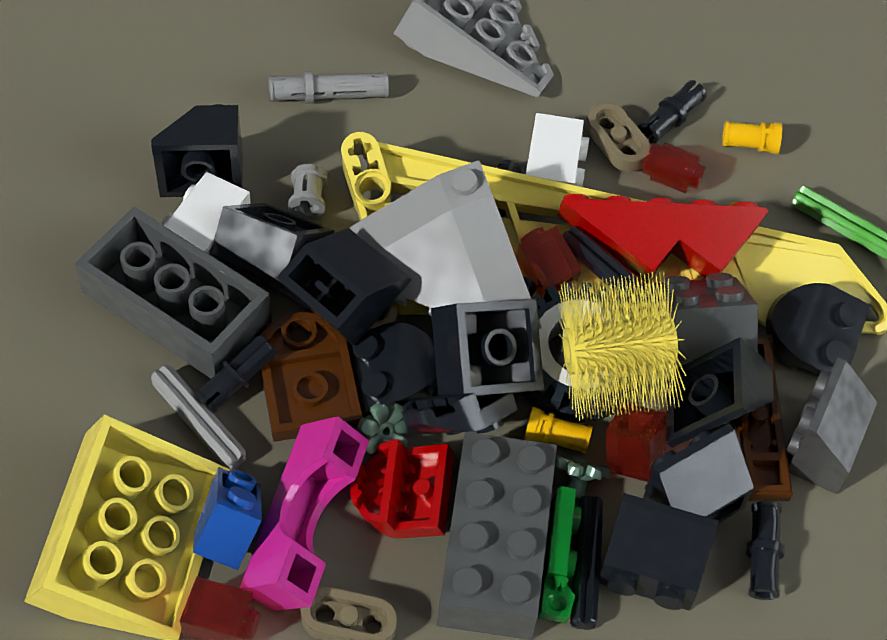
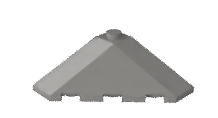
[393,0,554,98]
[349,160,542,329]

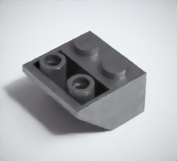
[786,358,877,494]

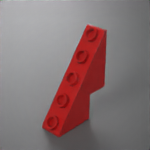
[557,194,769,284]

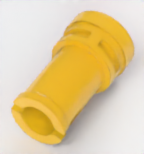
[722,121,782,154]
[523,406,593,454]

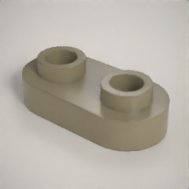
[586,103,650,172]
[300,587,397,640]

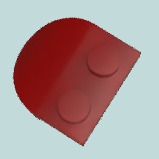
[350,439,454,539]

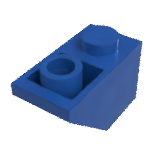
[193,467,262,570]

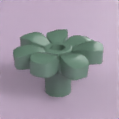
[357,402,408,456]
[555,456,612,498]

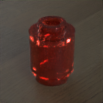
[642,142,706,194]

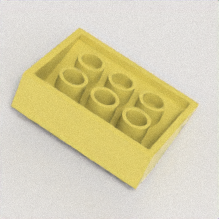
[24,414,230,640]

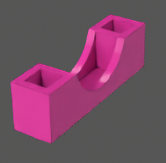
[239,416,369,611]

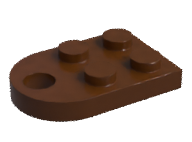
[260,312,362,442]

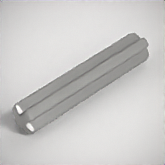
[151,365,247,471]

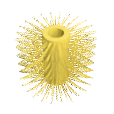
[558,271,686,421]

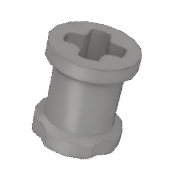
[288,164,328,219]

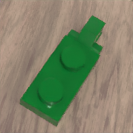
[538,486,581,623]

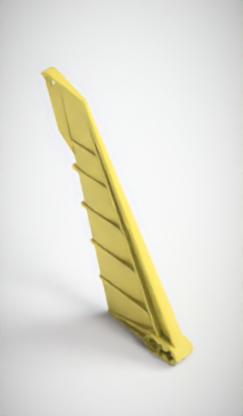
[341,132,887,335]

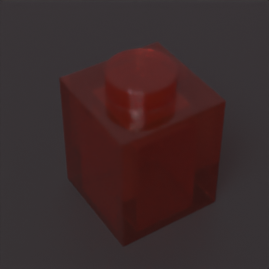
[516,225,582,298]
[606,402,666,482]
[179,577,260,640]

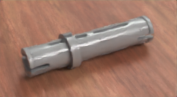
[268,71,389,103]

